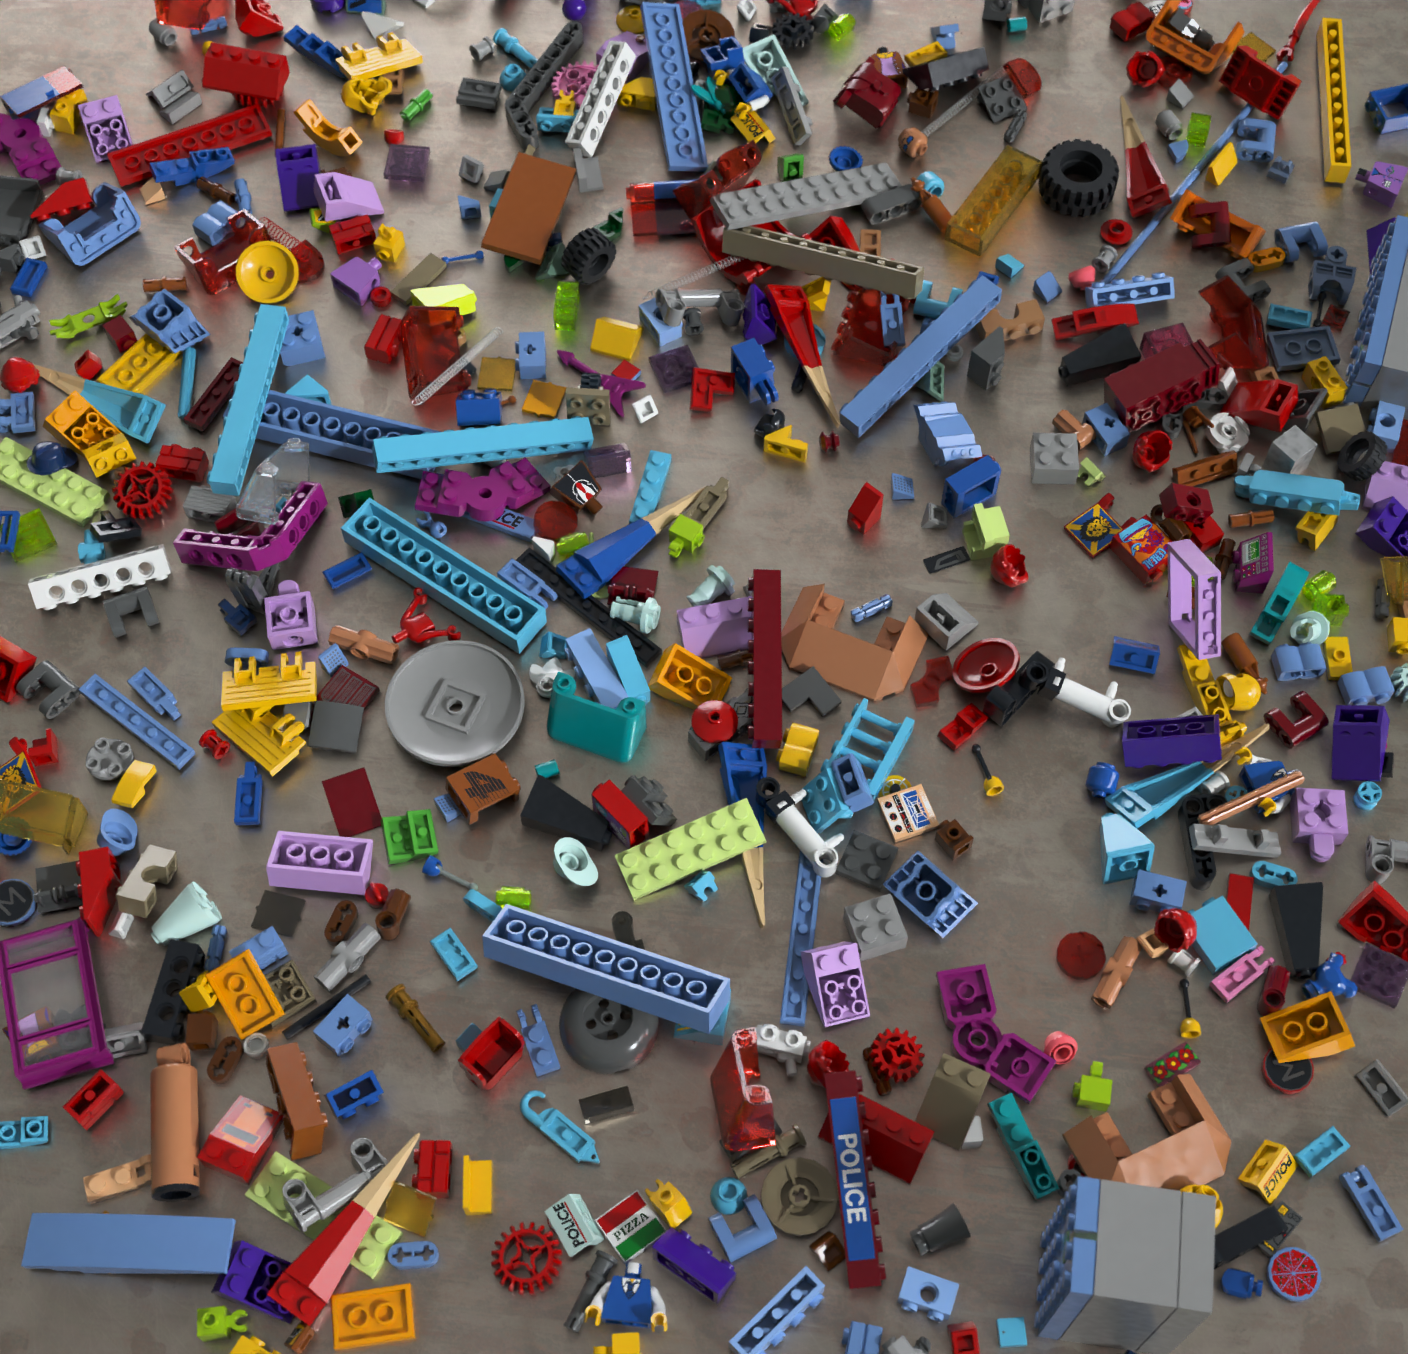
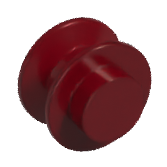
[819,430,840,453]

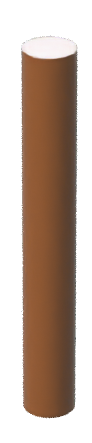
[274,108,285,158]

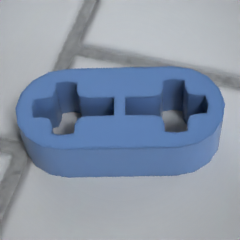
[225,647,269,668]
[388,1241,439,1270]

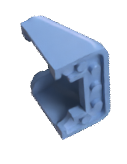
[38,182,141,266]

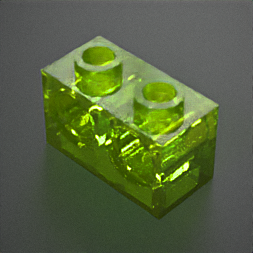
[553,281,580,331]

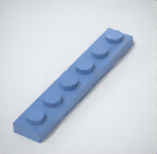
[78,674,196,770]

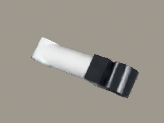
[1019,657,1131,728]
[755,777,844,877]

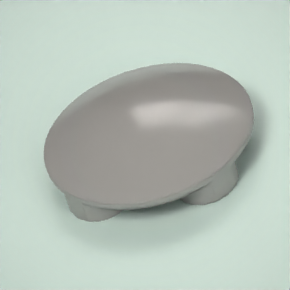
[85,738,133,780]

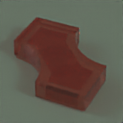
[910,656,954,708]

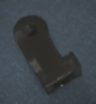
[612,911,645,950]

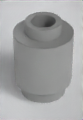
[149,17,177,46]
[1155,110,1183,140]

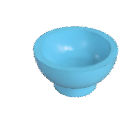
[499,64,526,91]
[710,1177,748,1215]

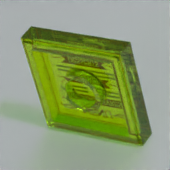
[0,508,57,562]

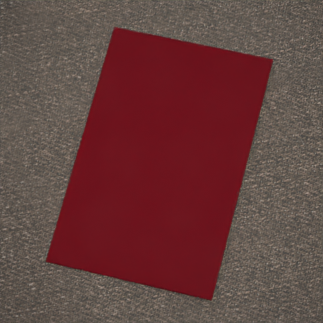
[322,767,382,837]

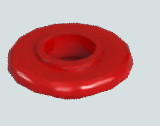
[1100,219,1133,245]

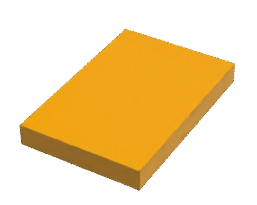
[205,949,285,1040]
[331,1283,415,1351]

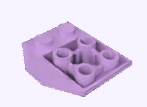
[78,95,133,163]
[314,172,384,221]
[801,941,870,1027]

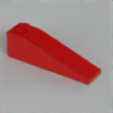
[235,0,284,37]
[809,216,866,295]
[1338,880,1408,963]

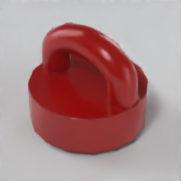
[365,882,389,908]

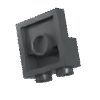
[621,775,677,826]

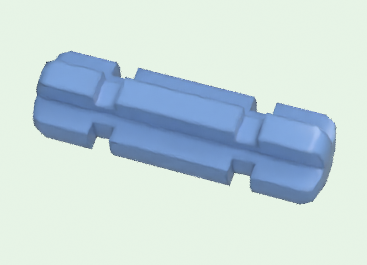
[189,16,227,35]
[850,594,893,622]
[204,925,227,972]

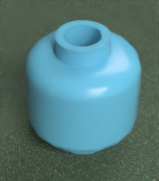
[917,171,945,198]

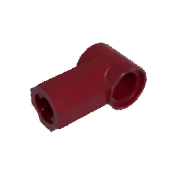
[1257,965,1291,1016]

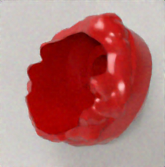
[1126,50,1165,88]
[0,357,40,393]
[1133,430,1173,473]
[990,544,1028,588]
[1154,908,1197,952]
[807,1040,850,1088]

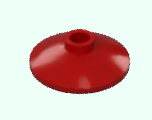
[691,700,738,743]

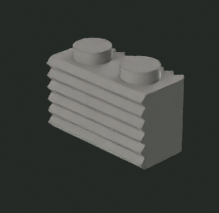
[183,485,237,523]

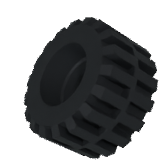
[561,228,616,285]

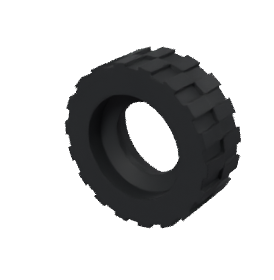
[1337,431,1388,481]

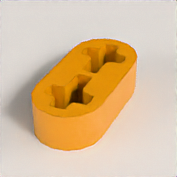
[1248,247,1286,273]

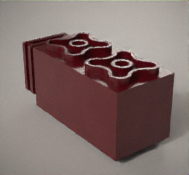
[1104,339,1220,432]

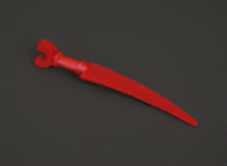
[1276,0,1320,61]

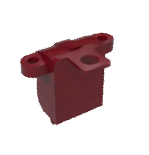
[833,56,901,128]

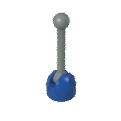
[422,855,478,891]

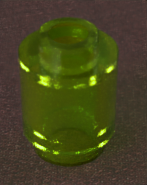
[828,13,856,40]
[556,531,589,559]
[1302,570,1337,601]
[495,886,531,910]

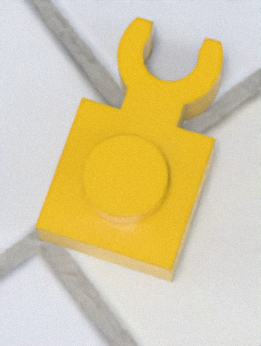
[553,90,576,116]

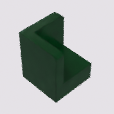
[338,489,374,518]

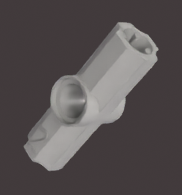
[313,923,381,992]

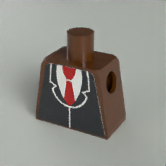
[549,460,603,516]

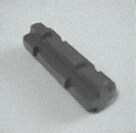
[1003,110,1027,143]
[1375,577,1391,619]

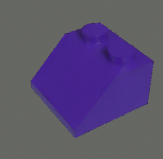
[742,284,777,345]

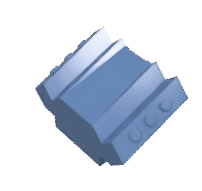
[129,288,210,354]
[914,401,983,467]
[883,850,978,938]

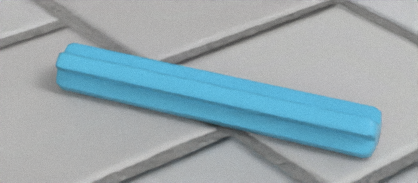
[178,346,196,420]

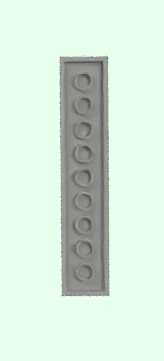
[710,163,902,230]

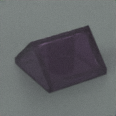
[583,443,632,478]

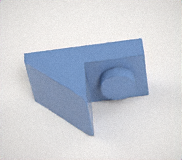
[930,24,959,50]

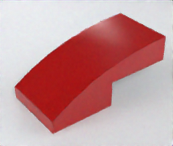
[937,703,988,751]

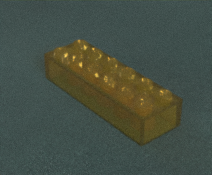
[945,145,1043,257]

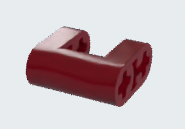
[1188,201,1231,249]
[1263,691,1329,749]

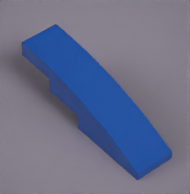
[284,25,346,79]

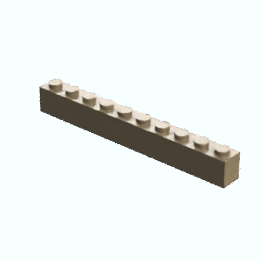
[722,226,925,299]

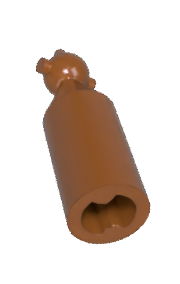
[911,177,955,232]
[1221,633,1268,695]

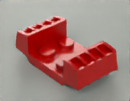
[1219,45,1302,120]

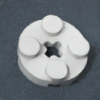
[1205,412,1250,454]

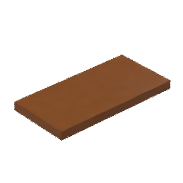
[481,152,576,265]

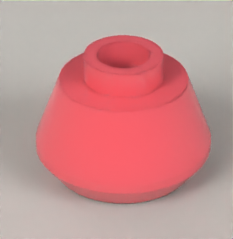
[1068,265,1095,291]
[1044,1031,1078,1064]

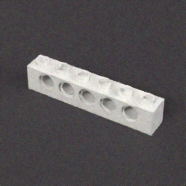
[565,41,636,157]
[28,544,171,610]

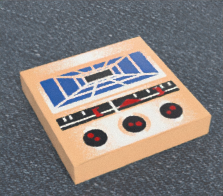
[877,784,939,843]

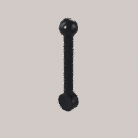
[1313,292,1327,327]

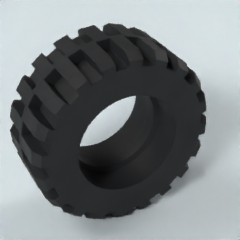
[1038,139,1119,217]

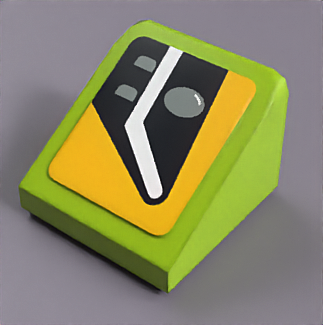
[309,209,336,233]

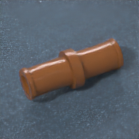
[143,276,187,293]

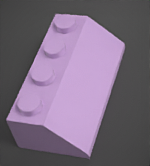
[1362,461,1408,511]
[677,596,752,659]
[266,831,373,895]

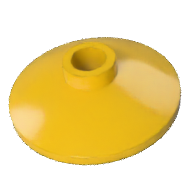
[616,5,645,34]

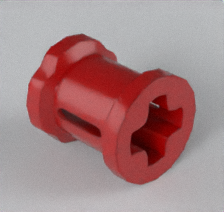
[199,729,230,759]

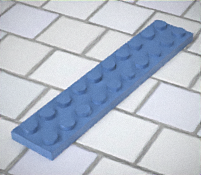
[640,2,708,172]

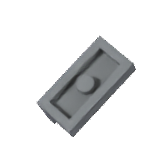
[146,69,194,108]
[573,148,604,193]

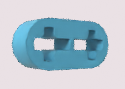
[1249,861,1298,889]
[463,889,502,922]

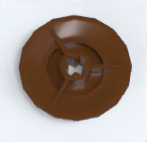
[682,9,735,62]

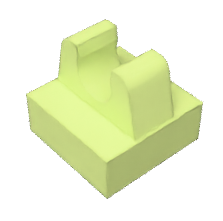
[1078,457,1106,486]

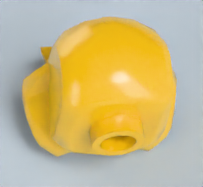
[341,76,392,115]

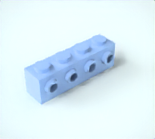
[1085,272,1175,308]
[564,628,628,709]
[729,1266,825,1354]

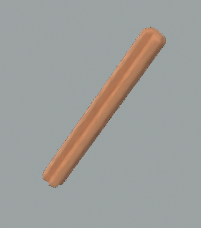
[1198,771,1305,825]

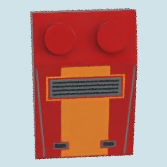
[197,1095,283,1186]

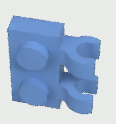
[0,392,35,433]

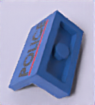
[1109,636,1160,674]

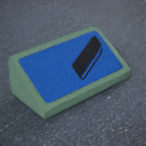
[346,0,386,16]

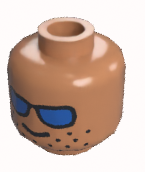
[898,127,928,158]

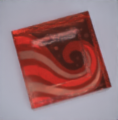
[1322,304,1350,331]

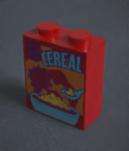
[1109,514,1173,585]

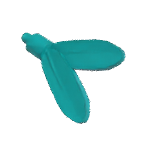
[691,76,726,114]

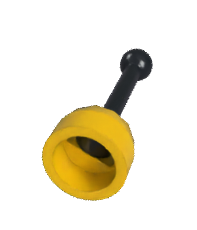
[971,744,1004,796]
[1179,979,1201,1038]

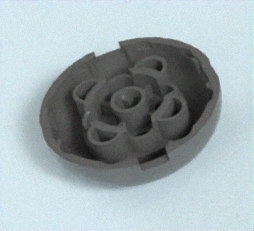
[559,988,659,1074]

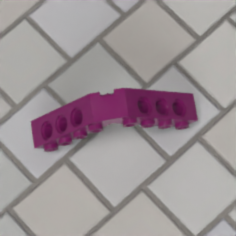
[173,481,328,571]

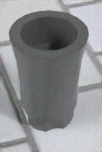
[909,1203,971,1256]

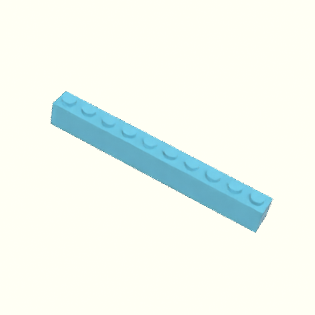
[207,304,289,496]
[372,416,594,473]

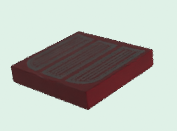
[317,665,380,710]

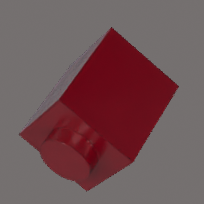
[102,315,137,354]

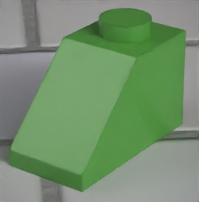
[777,153,804,182]

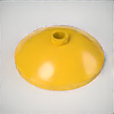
[236,241,299,304]

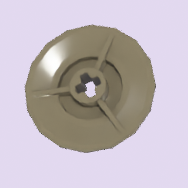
[761,1157,839,1236]

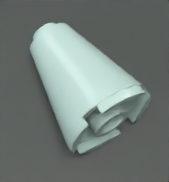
[151,881,222,946]

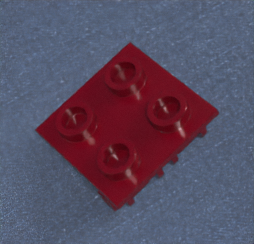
[607,566,659,605]

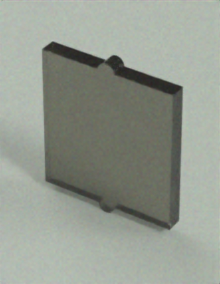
[251,890,306,937]

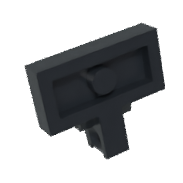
[90,510,142,543]

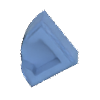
[1167,139,1188,163]

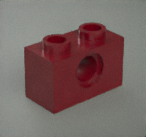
[1159,483,1214,524]

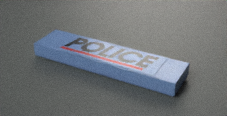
[462,508,541,542]

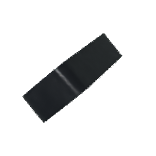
[983,651,1055,726]
[1178,794,1227,891]
[1214,1205,1289,1270]

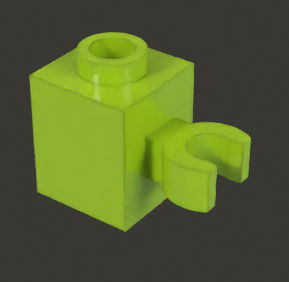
[668,514,705,558]
[1072,1061,1112,1112]
[197,1306,248,1342]

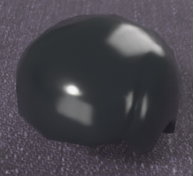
[754,408,785,438]

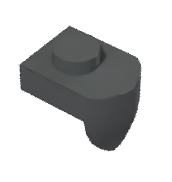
[811,4,839,34]

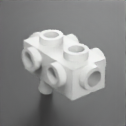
[749,1024,811,1076]

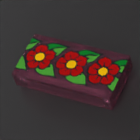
[1144,1041,1201,1088]

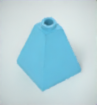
[1099,812,1155,885]

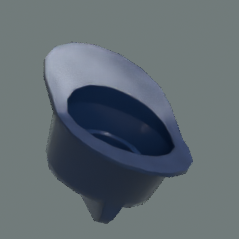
[27,441,78,475]

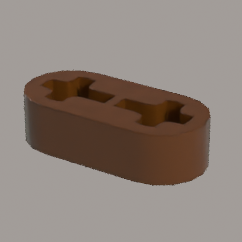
[324,900,358,946]
[207,1036,244,1084]

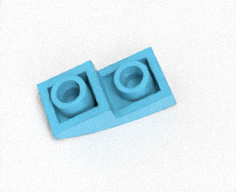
[0,1116,48,1149]

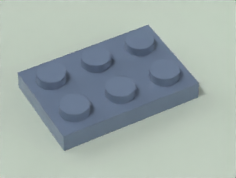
[1266,326,1341,371]

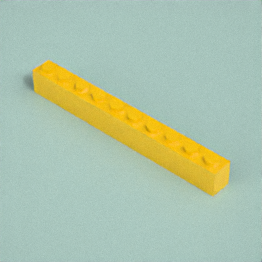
[1316,18,1351,183]

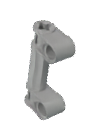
[656,289,745,327]
[1365,835,1408,884]
[282,1138,388,1233]

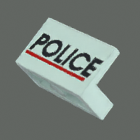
[545,1194,605,1257]

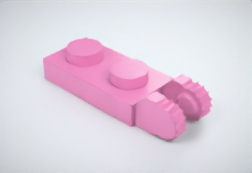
[1209,945,1276,1003]

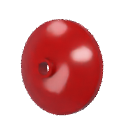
[952,638,1020,693]

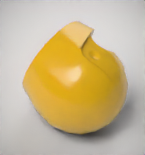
[1216,673,1261,711]

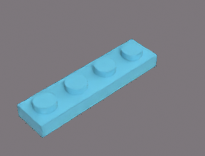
[629,450,672,524]

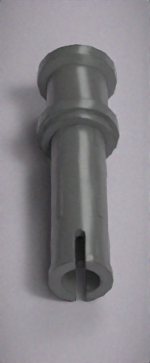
[563,1250,618,1333]

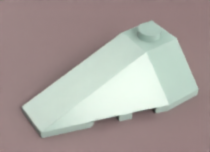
[743,34,809,106]

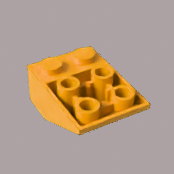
[43,391,125,459]

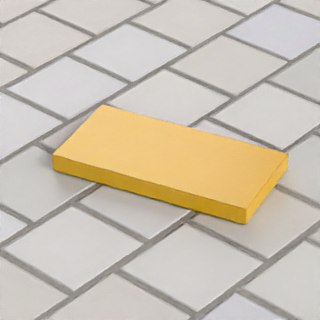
[96,333,183,393]

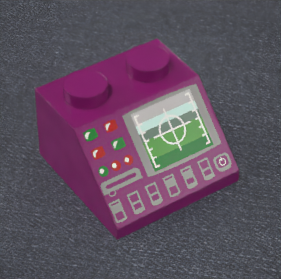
[1232,532,1274,594]

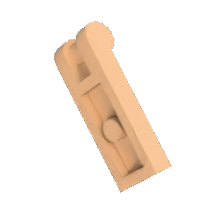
[83,1154,151,1205]

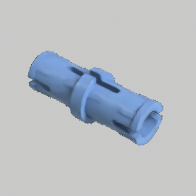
[234,178,252,218]

